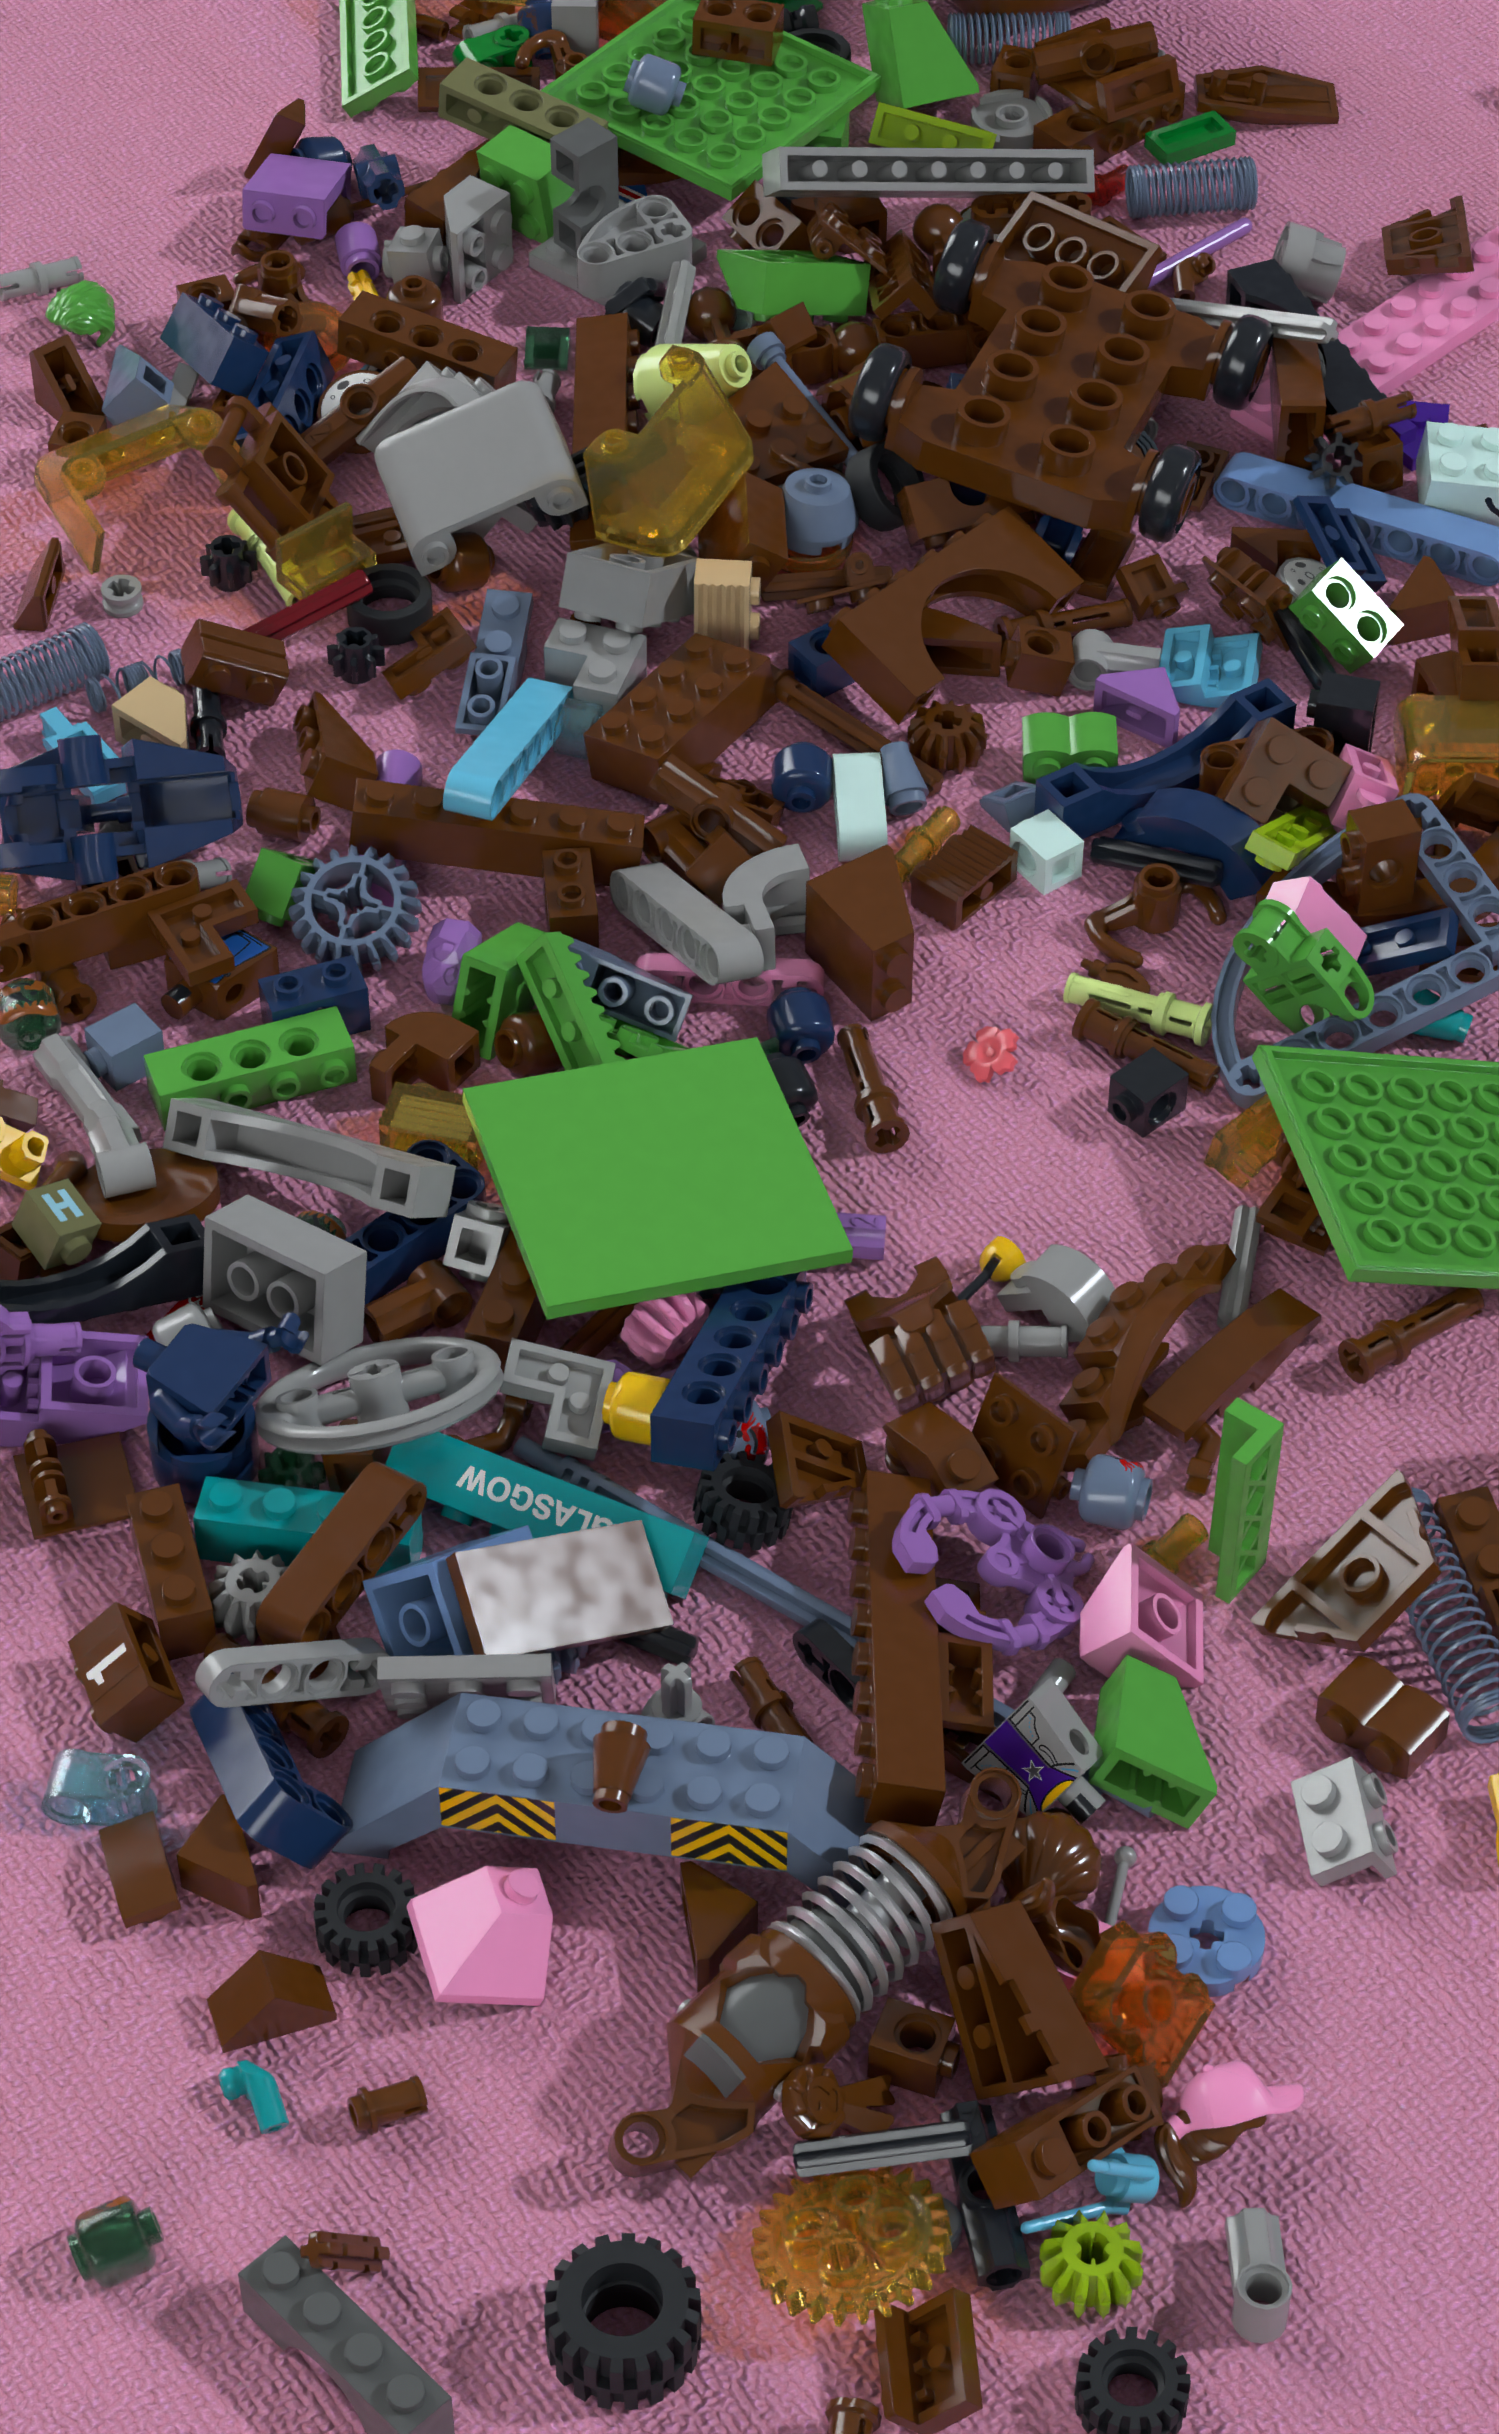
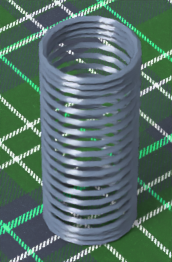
[947,11,1071,66]
[1125,156,1258,220]
[0,622,111,723]

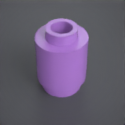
[335,222,382,282]

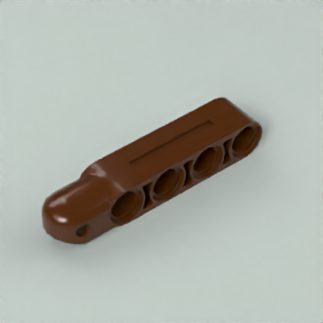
[0,861,201,982]

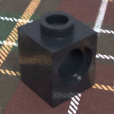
[1107,1047,1189,1138]

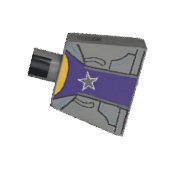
[962,1678,1106,1824]

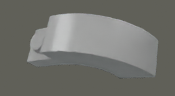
[722,843,810,971]

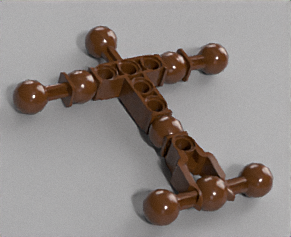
[685,203,991,400]

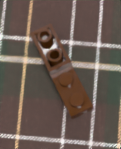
[1433,1486,1499,1661]

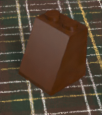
[805,844,914,1021]

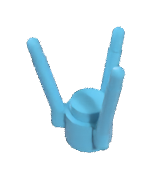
[1020,2147,1160,2234]

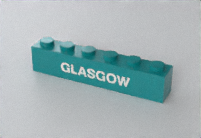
[385,1432,709,1600]

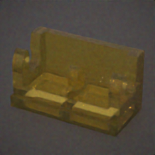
[1204,1094,1283,1189]

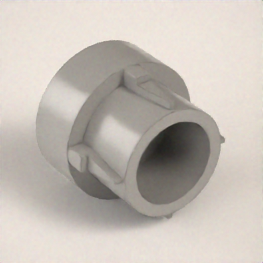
[1272,221,1346,304]

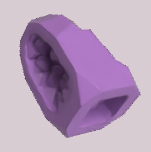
[422,918,482,1006]

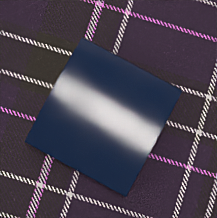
[1292,495,1387,592]

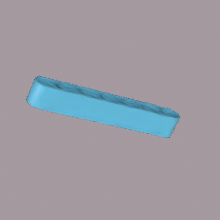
[443,677,574,821]

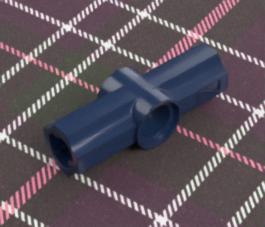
[352,144,405,210]

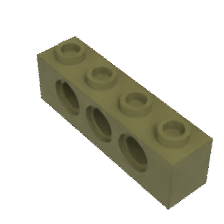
[438,57,609,143]

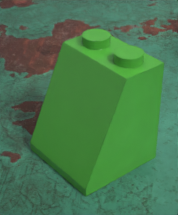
[862,0,979,109]

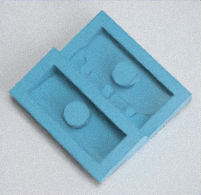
[1159,624,1263,708]

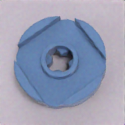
[1147,1885,1265,1997]

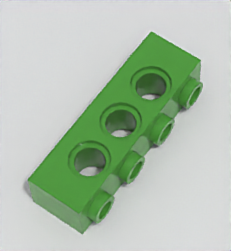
[143,1006,357,1131]

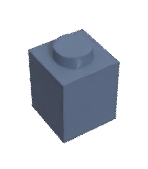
[83,1002,164,1092]

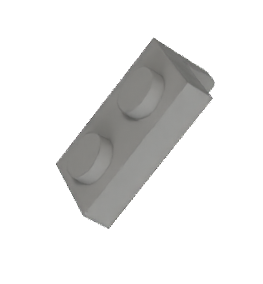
[1291,1756,1398,1887]

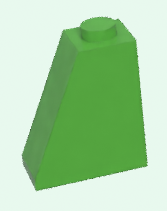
[451,922,544,1061]
[1088,1655,1217,1829]

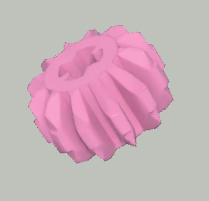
[620,1292,710,1369]

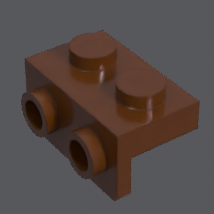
[874,2287,983,2434]

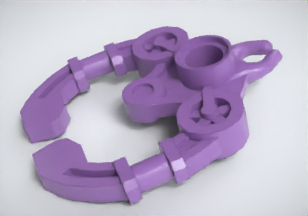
[892,1488,1095,1656]

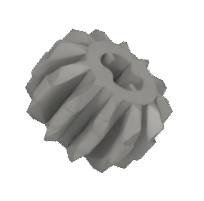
[208,1549,288,1646]

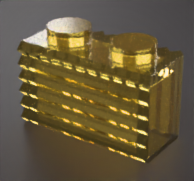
[379,1082,484,1171]

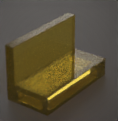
[275,501,376,600]

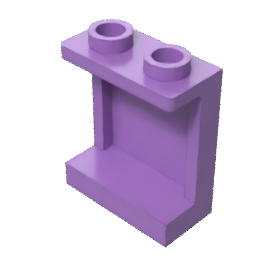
[242,153,351,239]

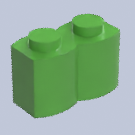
[1022,712,1118,784]

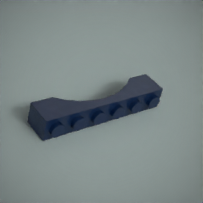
[1034,678,1297,840]

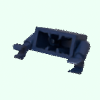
[133,1312,309,1451]

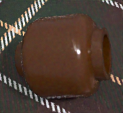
[386,275,444,320]
[427,532,495,593]
[494,1008,563,1077]

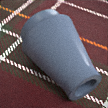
[880,741,929,816]

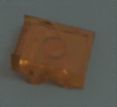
[1069,1920,1216,2089]

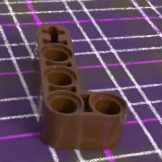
[255,1461,427,1680]

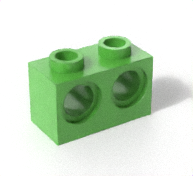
[1289,558,1404,674]

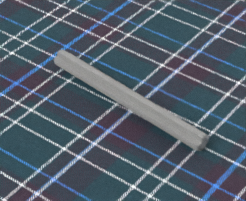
[1170,298,1339,344]

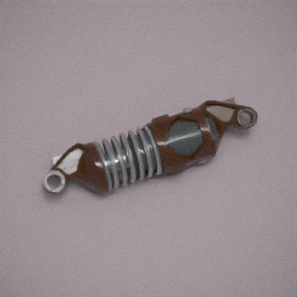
[608,1767,1026,2182]

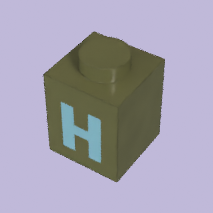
[11,1178,102,1270]

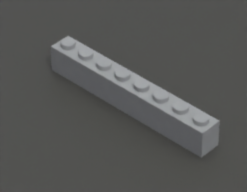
[762,147,1095,198]

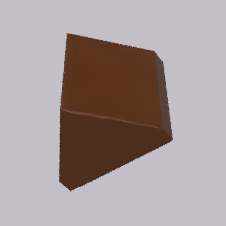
[756,302,817,354]

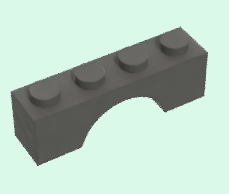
[238,2235,455,2434]

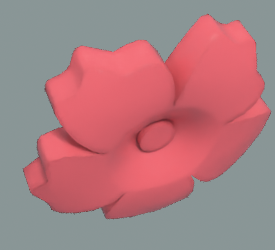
[963,1026,1019,1083]

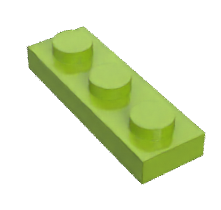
[868,102,997,149]

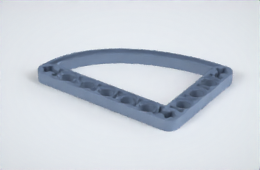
[1211,793,1499,1110]

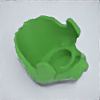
[45,280,115,347]

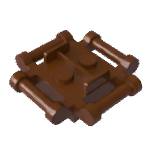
[203,396,339,567]

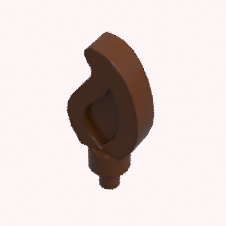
[1080,958,1150,994]

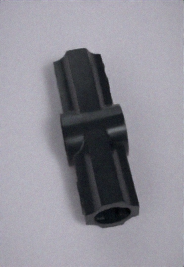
[939,2100,1031,2291]

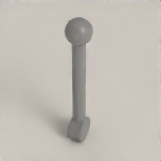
[1104,1846,1137,1927]

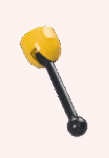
[957,1236,1026,1301]

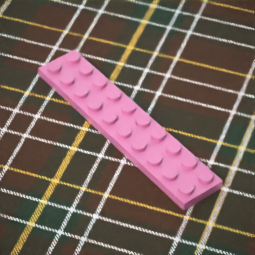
[1230,226,1499,443]

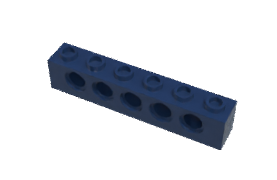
[650,1271,813,1472]

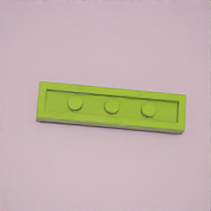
[1244,805,1337,872]

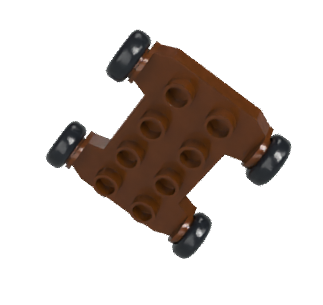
[848,218,1274,543]

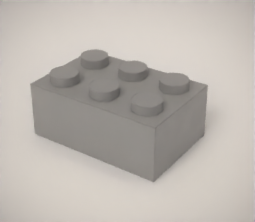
[559,539,703,633]
[202,1194,367,1366]

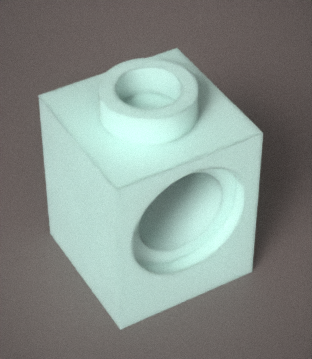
[1009,809,1084,895]

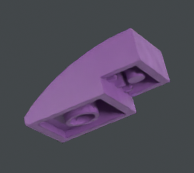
[0,1330,149,1447]

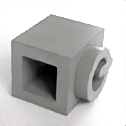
[382,225,449,288]
[443,1200,511,1282]

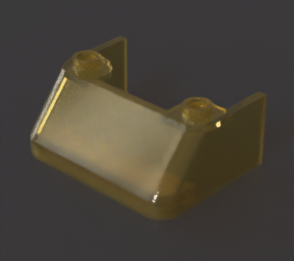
[34,404,241,574]

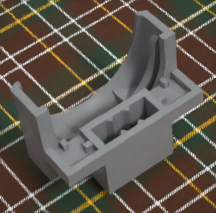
[355,361,538,538]

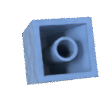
[362,1525,533,1656]

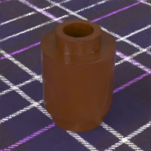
[246,787,321,842]

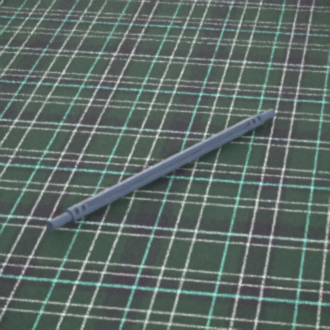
[513,1436,1155,1818]

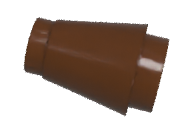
[592,1720,651,1813]

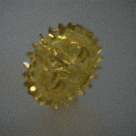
[751,2166,952,2327]

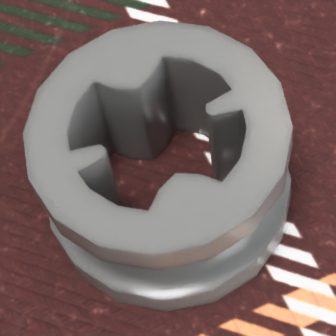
[101,574,144,618]

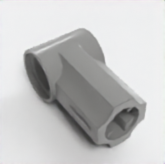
[1068,629,1162,691]
[88,1115,156,1199]
[1225,2208,1292,2344]

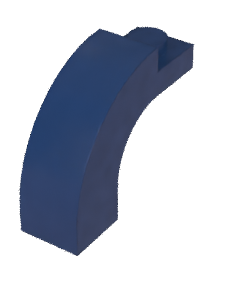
[1113,788,1275,900]

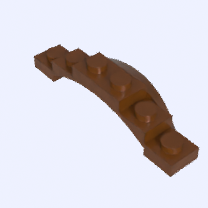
[1059,1244,1237,1472]

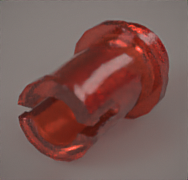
[1087,164,1129,207]

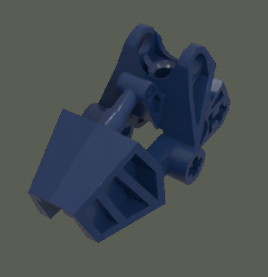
[0,735,243,886]

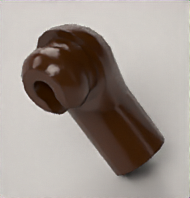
[416,13,449,42]
[1172,252,1216,300]
[42,1150,88,1186]

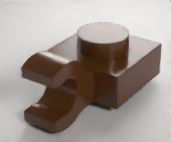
[449,0,515,39]

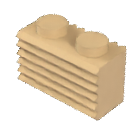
[694,558,761,650]

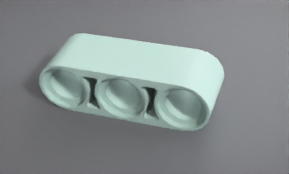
[832,752,888,862]

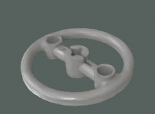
[255,1336,504,1455]

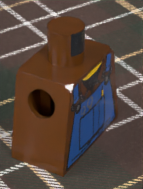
[161,929,280,1020]

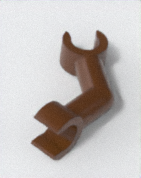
[448,1395,534,1454]
[1184,1422,1221,1496]

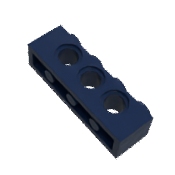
[232,330,336,453]

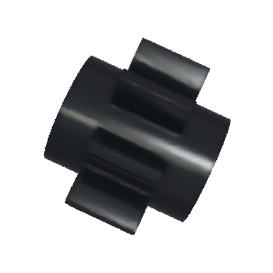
[1304,432,1363,490]
[200,535,258,592]
[327,627,386,684]

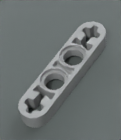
[195,1637,390,1708]

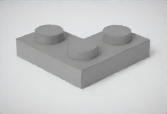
[499,1338,616,1461]

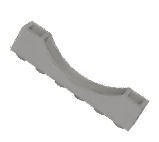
[163,1098,456,1218]

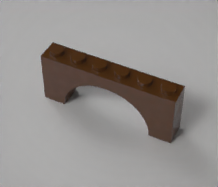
[821,505,1084,725]

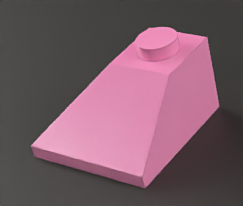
[1079,1543,1204,1688]
[406,1866,553,2006]

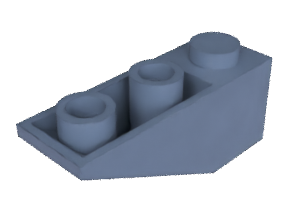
[102,344,174,438]
[568,938,694,1042]

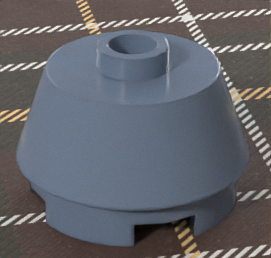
[782,468,859,555]

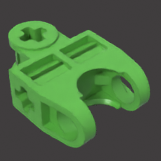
[1233,899,1374,1033]

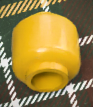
[602,1372,671,1446]

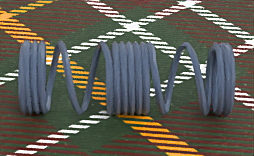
[85,648,186,713]

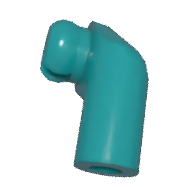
[218,2060,290,2134]

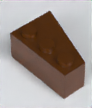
[930,1900,1109,2101]

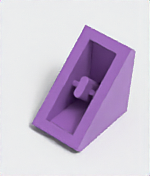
[1093,667,1180,748]

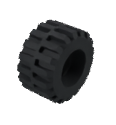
[544,2233,701,2410]

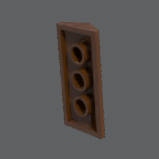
[995,191,1162,293]

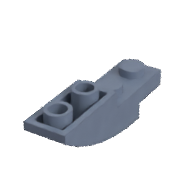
[455,589,534,736]

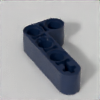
[345,1139,486,1305]
[189,1672,353,1869]

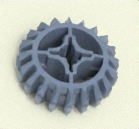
[289,844,422,973]

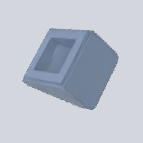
[979,781,1036,833]

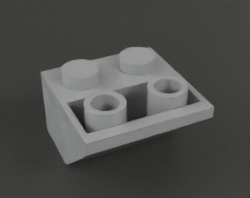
[444,175,514,304]

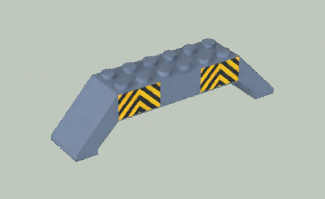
[332,1692,899,1927]

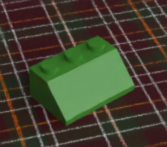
[717,249,871,323]

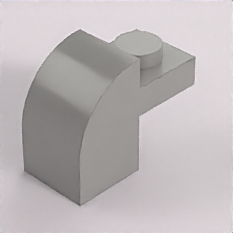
[997,1244,1115,1342]

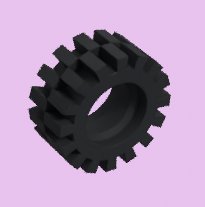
[692,1452,793,1550]
[313,1863,418,1977]
[1074,2327,1191,2434]

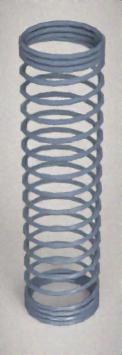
[1405,1487,1499,1744]

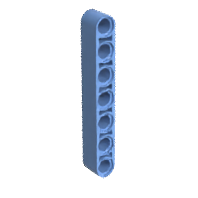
[1213,452,1499,586]

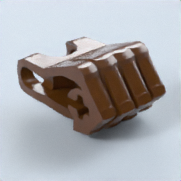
[844,1256,996,1415]

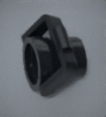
[605,277,666,349]

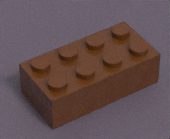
[583,633,777,805]

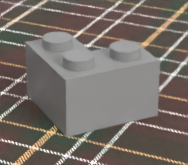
[544,617,647,730]

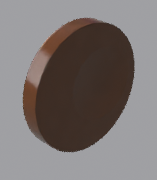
[74,1148,221,1242]

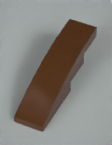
[1142,1288,1321,1443]
[935,1577,994,1735]

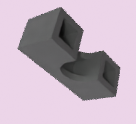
[550,117,619,259]

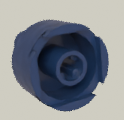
[147,1405,260,1504]

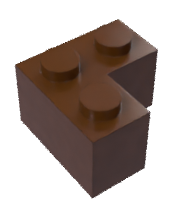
[1215,717,1353,826]

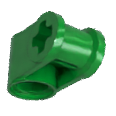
[452,25,533,67]

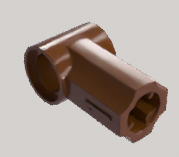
[228,284,304,339]
[642,810,709,895]
[364,1260,473,1343]

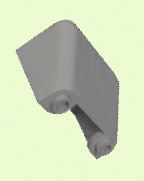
[374,380,589,576]

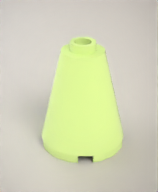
[633,344,752,429]

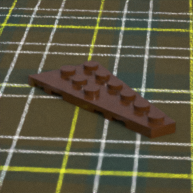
[601,361,849,541]

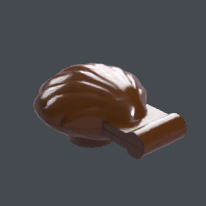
[1001,1811,1102,1905]

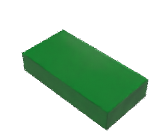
[1144,110,1236,168]

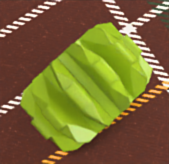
[1039,2210,1143,2320]

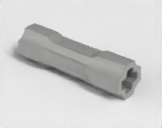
[32,1033,142,1142]

